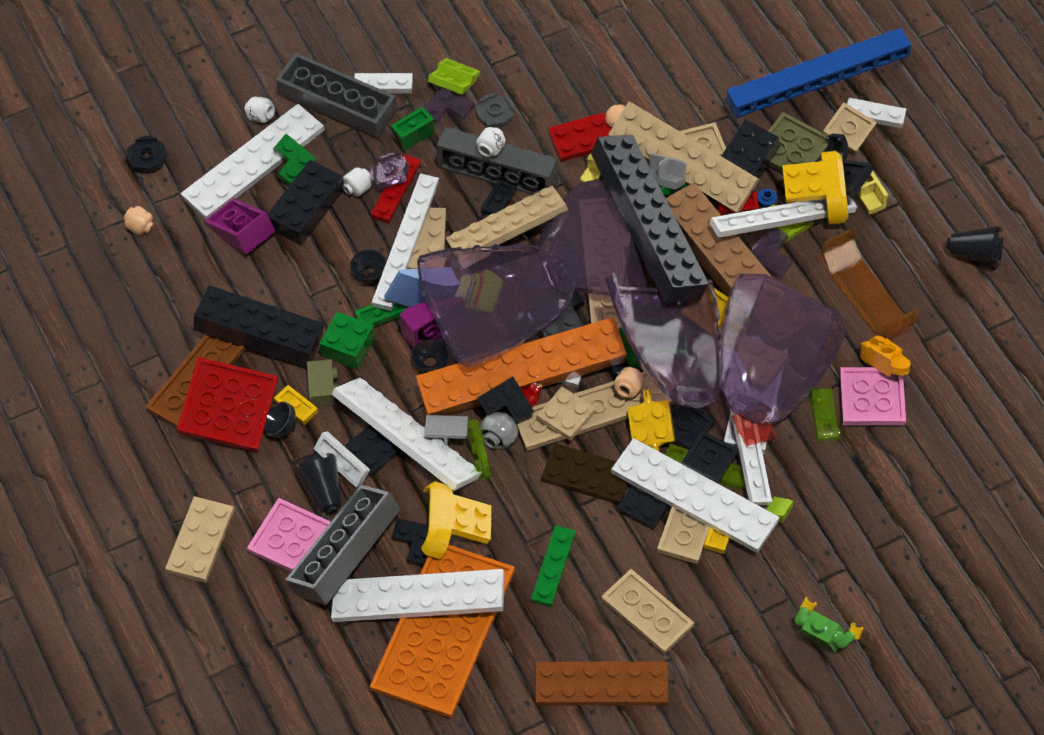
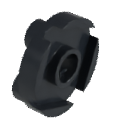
[127,136,167,172]

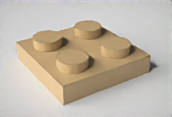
[823,102,877,154]
[537,387,595,441]

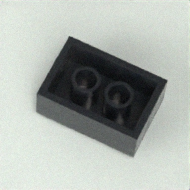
[721,119,781,179]

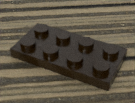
[541,443,629,505]

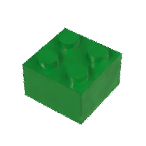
[319,312,375,370]

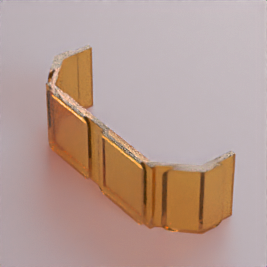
[821,227,919,338]

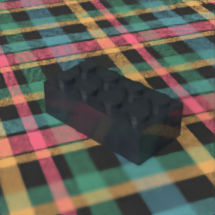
[267,160,344,246]

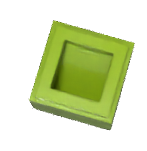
[766,497,793,523]

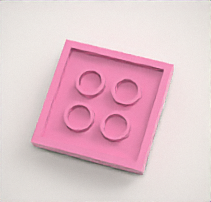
[840,367,906,425]
[247,498,331,572]

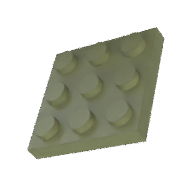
[768,112,828,173]

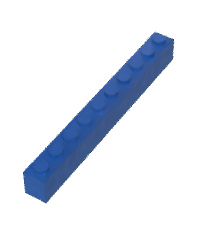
[726,28,912,119]

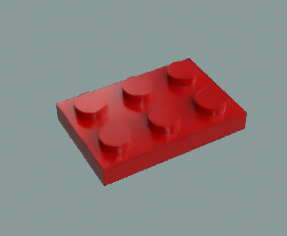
[548,112,611,162]

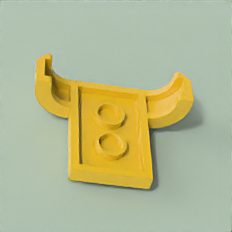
[782,151,848,224]
[421,481,491,559]

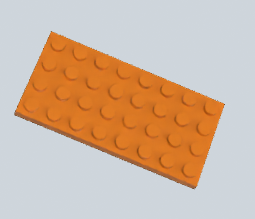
[370,545,515,719]

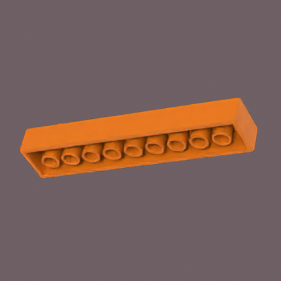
[416,317,627,416]

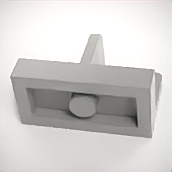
[650,153,687,190]
[425,415,469,446]

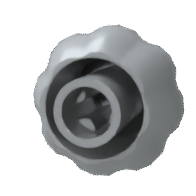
[480,412,518,449]

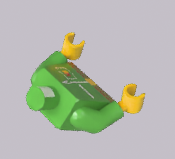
[795,597,864,653]

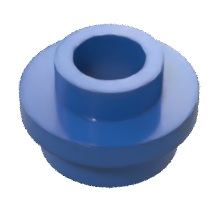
[757,188,777,208]

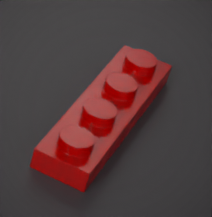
[371,154,421,224]

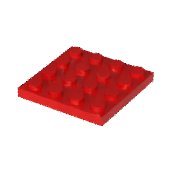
[177,357,278,452]

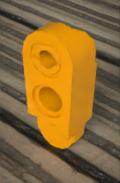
[860,336,911,377]

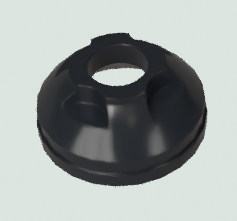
[350,249,386,283]
[411,339,449,373]
[264,401,296,438]

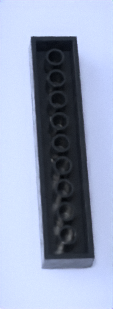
[591,135,709,303]

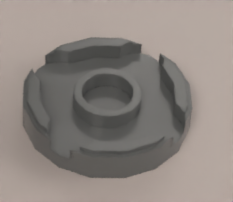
[476,93,515,128]

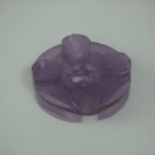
[370,152,409,189]

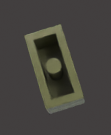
[307,359,338,407]

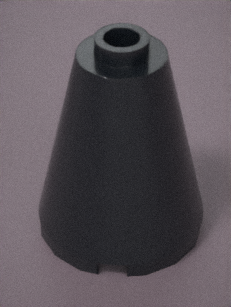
[946,226,1003,266]
[295,453,341,515]

